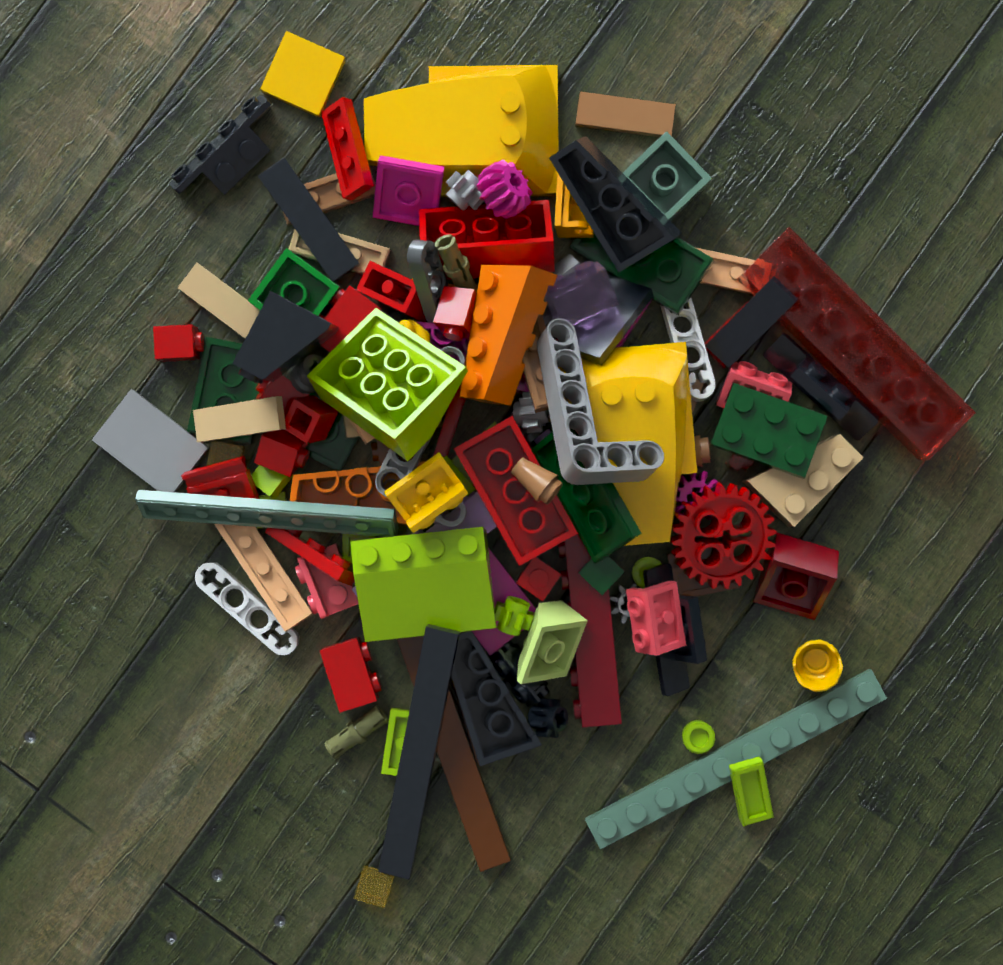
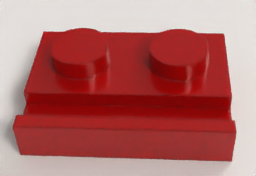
[181,456,260,499]

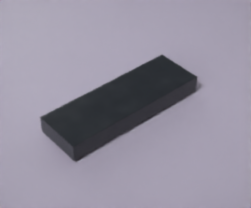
[705,276,798,368]

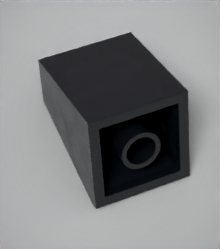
[232,291,339,384]

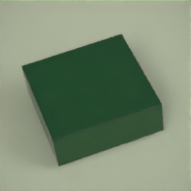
[578,556,625,595]

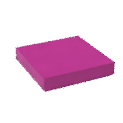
[373,155,445,226]

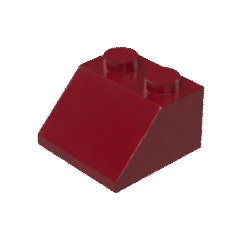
[753,533,839,620]

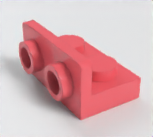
[716,361,792,408]
[295,543,358,619]
[626,581,686,656]

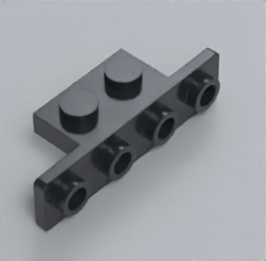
[169,95,272,195]
[763,333,879,440]
[643,563,707,696]

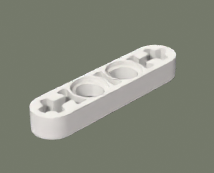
[660,298,715,402]
[195,562,299,655]

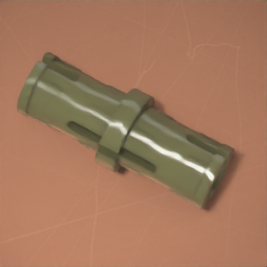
[435,234,478,292]
[324,705,389,760]

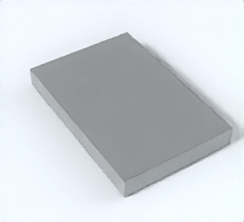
[92,389,210,492]

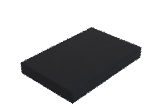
[553,272,654,365]

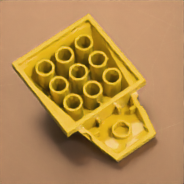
[364,65,559,197]
[558,342,697,546]

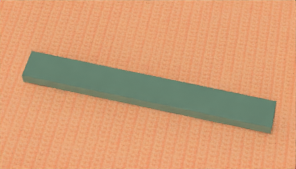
[135,490,399,537]

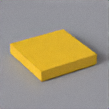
[260,31,346,118]

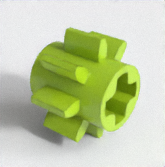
[495,596,534,636]

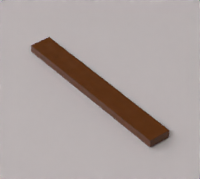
[397,636,511,872]

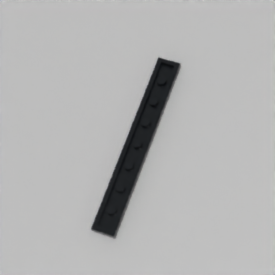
[378,624,460,880]

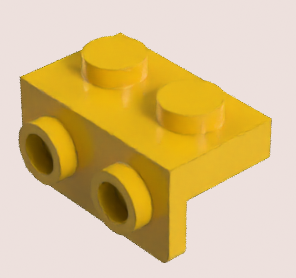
[384,452,468,533]

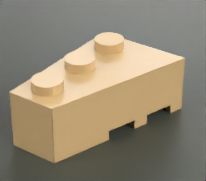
[742,434,864,527]

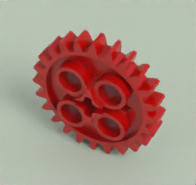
[670,482,777,589]

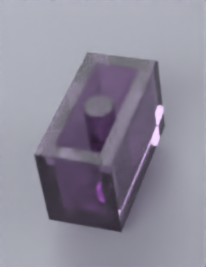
[544,261,619,325]

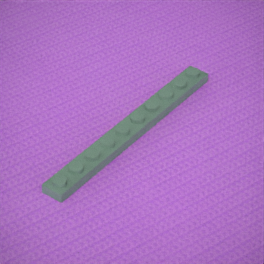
[585,669,887,849]

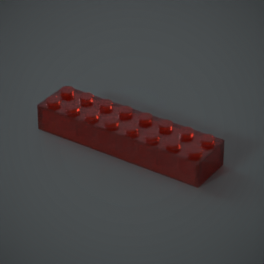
[737,227,976,460]

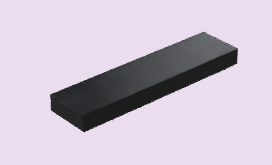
[258,157,360,283]

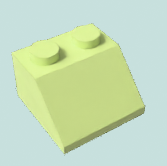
[517,600,588,684]

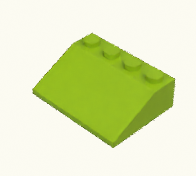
[307,308,468,461]
[350,527,497,642]

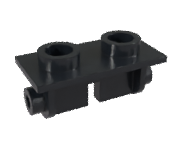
[489,640,550,707]

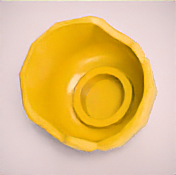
[792,639,843,692]

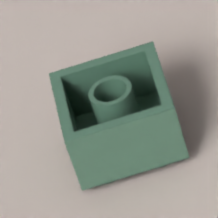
[623,131,712,221]

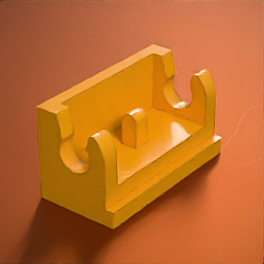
[554,173,594,238]

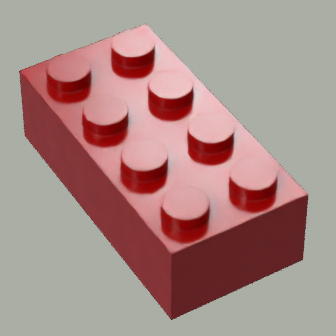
[419,200,555,280]
[453,416,578,566]

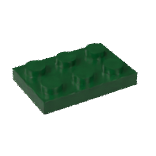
[711,383,828,479]

